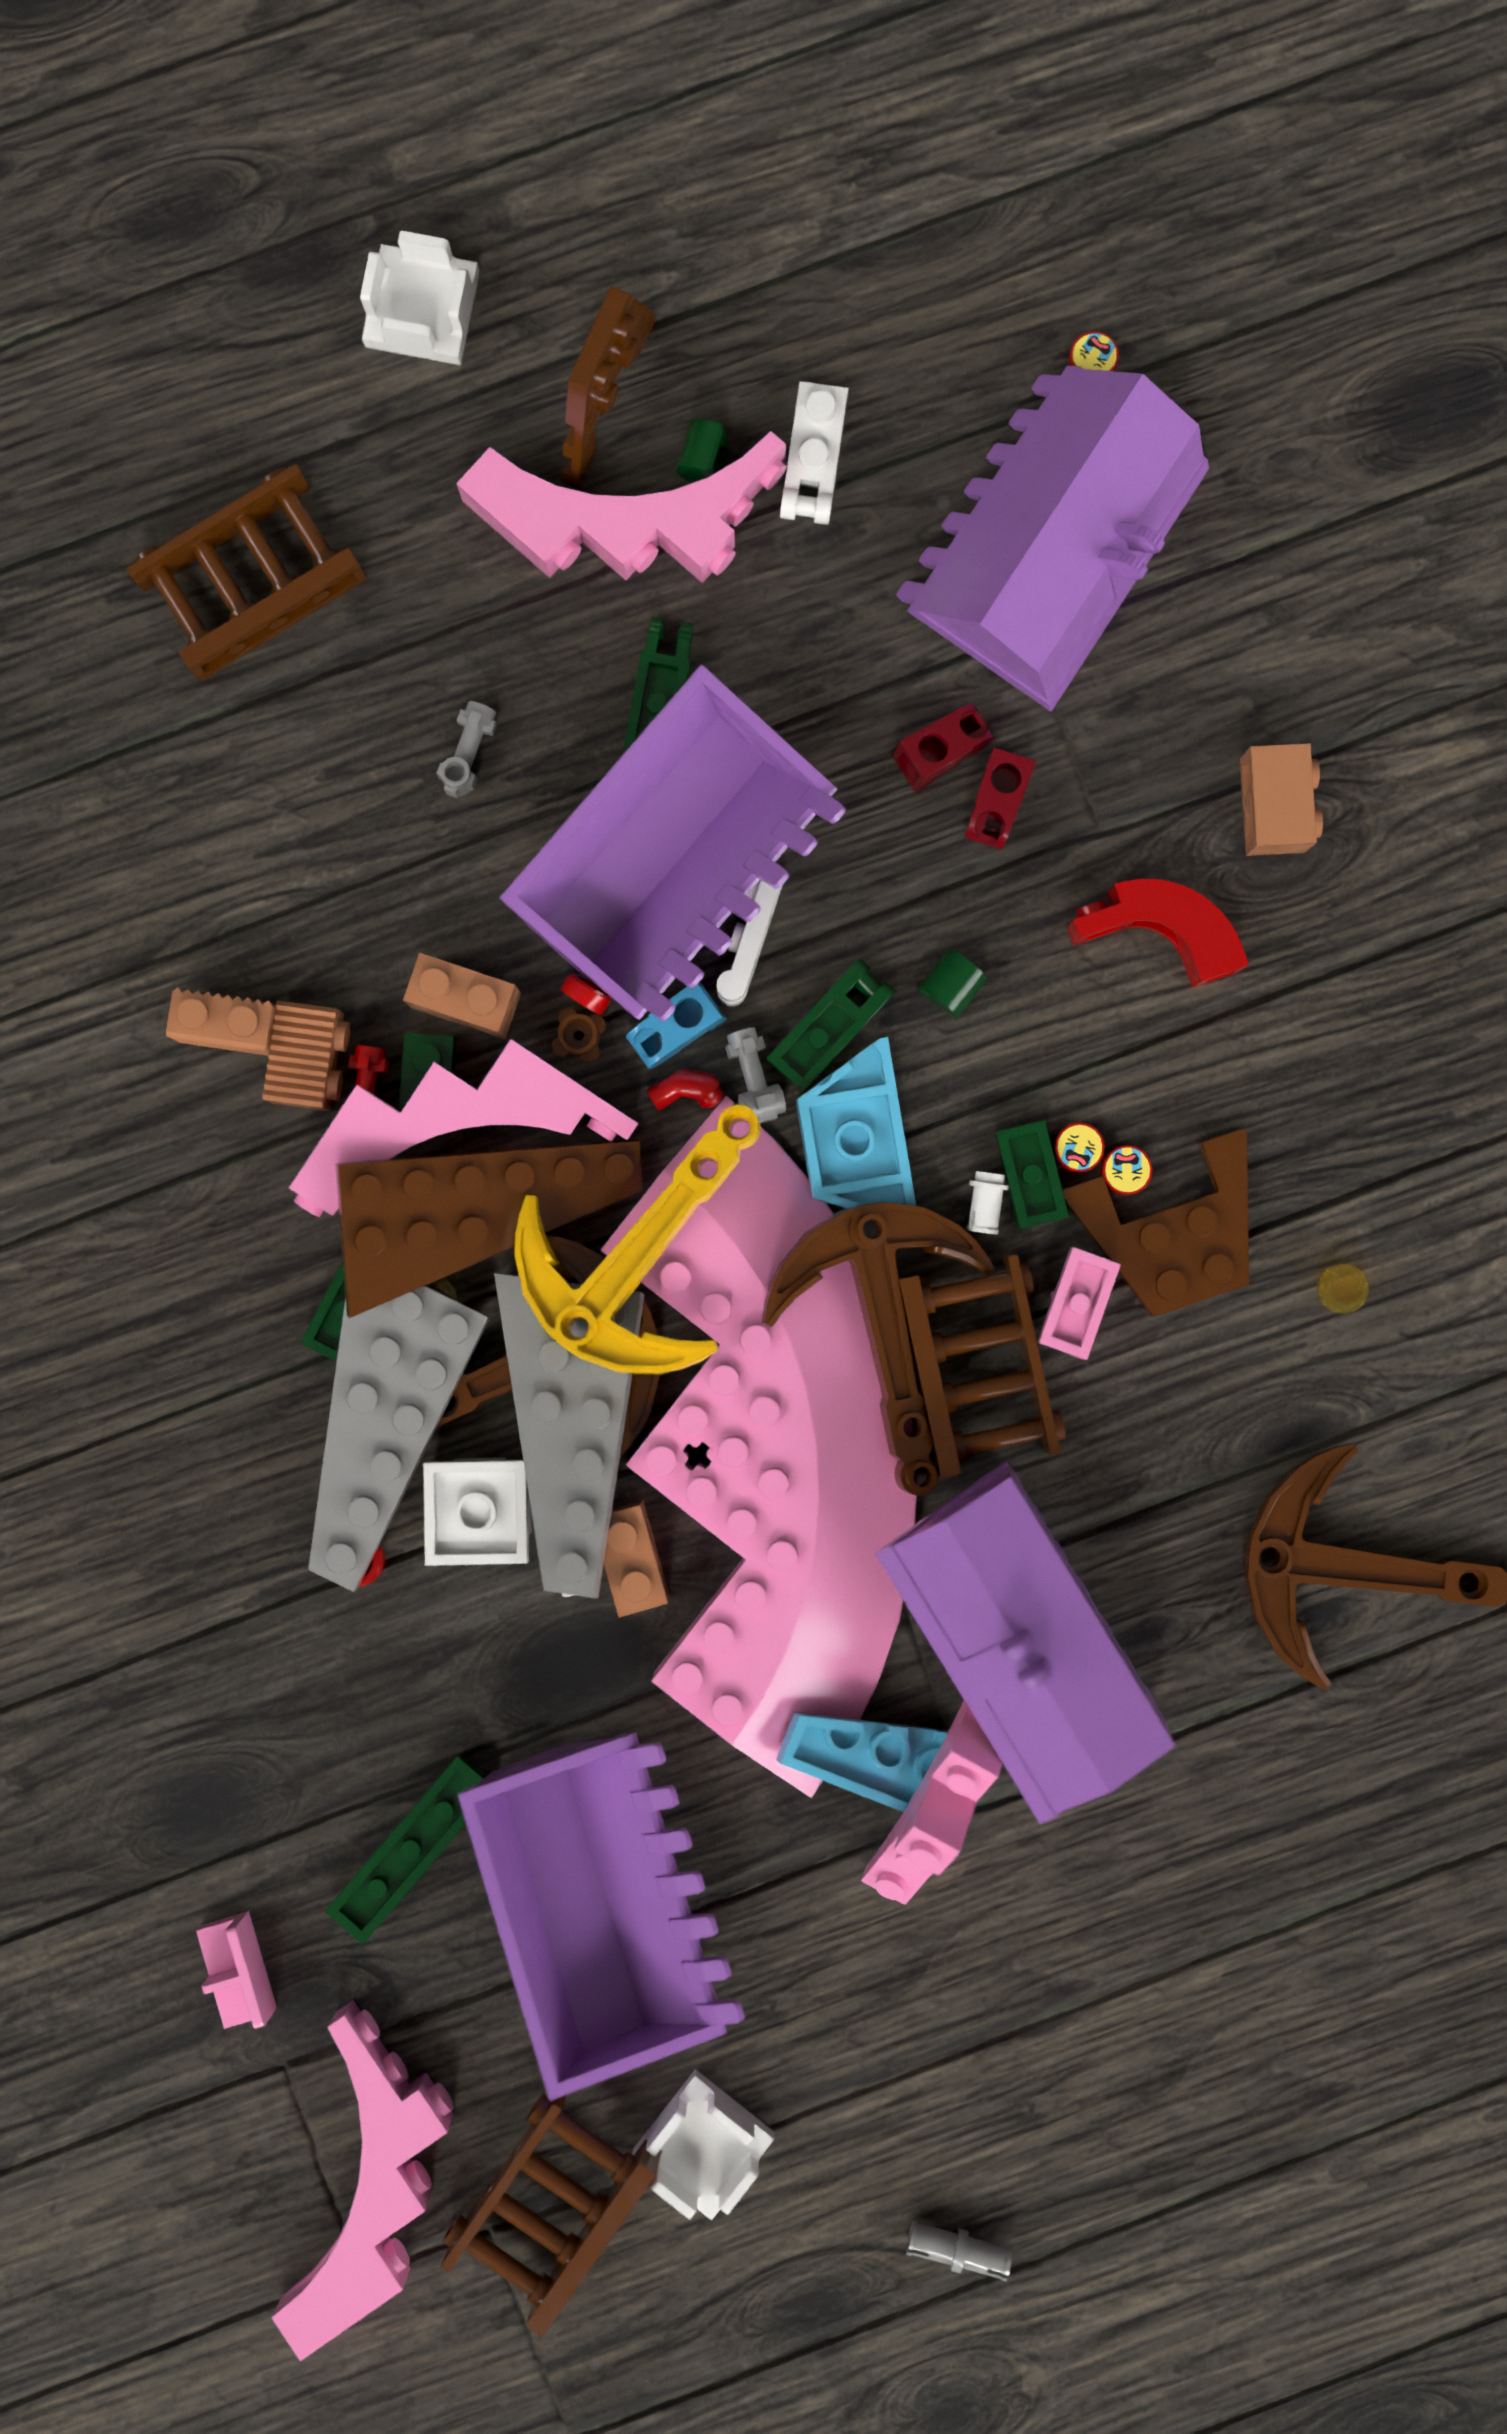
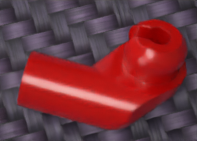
[646,1068,723,1111]

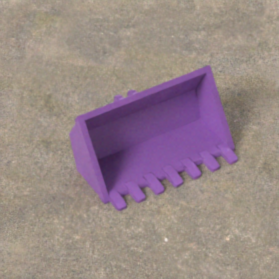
[896,366,1209,712]
[500,664,846,1021]
[875,1460,1175,1824]
[458,1732,744,2101]

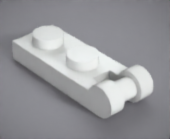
[780,381,848,525]
[717,880,782,1006]

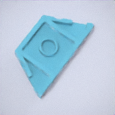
[795,1037,916,1209]

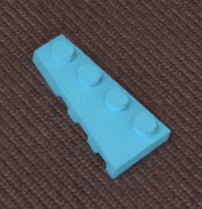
[776,1712,949,1812]

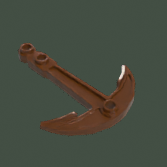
[762,1202,995,1496]
[437,1235,661,1456]
[1244,1443,1507,1690]

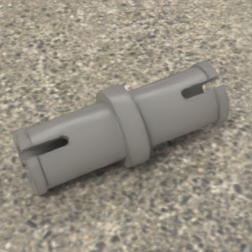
[906,2220,1013,2282]

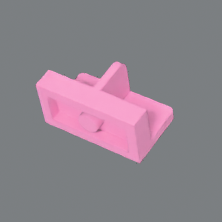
[1037,1247,1121,1360]
[196,1911,277,2029]

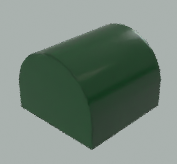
[676,419,730,483]
[917,949,987,1020]

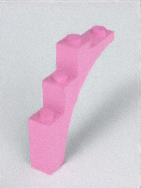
[456,431,786,583]
[861,1700,1003,1905]
[272,2000,454,2361]

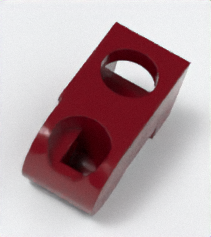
[892,703,995,793]
[964,747,1036,850]

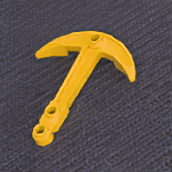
[515,1105,761,1374]

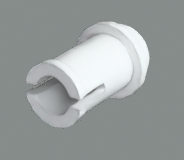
[966,1171,1009,1235]

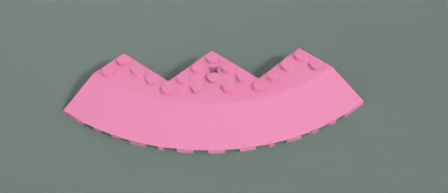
[600,1096,917,1798]

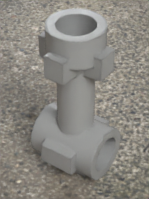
[437,701,497,798]
[725,1027,786,1124]

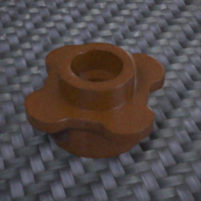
[552,1008,606,1063]

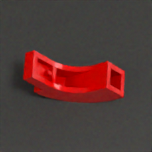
[1067,879,1249,988]

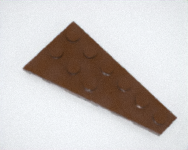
[335,1139,642,1318]

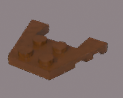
[561,286,657,488]
[1062,1128,1249,1317]

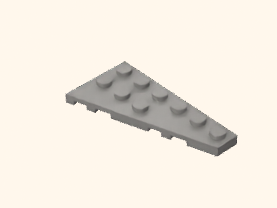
[494,1273,645,1598]
[308,1285,490,1592]

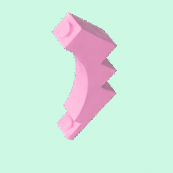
[289,1039,638,1217]

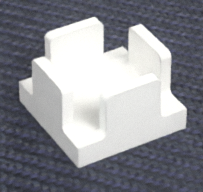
[360,231,480,365]
[423,1458,533,1566]
[632,2069,774,2220]

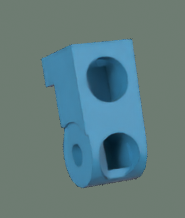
[626,982,727,1069]

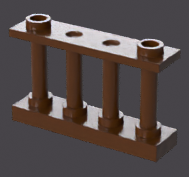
[126,463,367,682]
[899,1254,1066,1478]
[441,2093,662,2338]

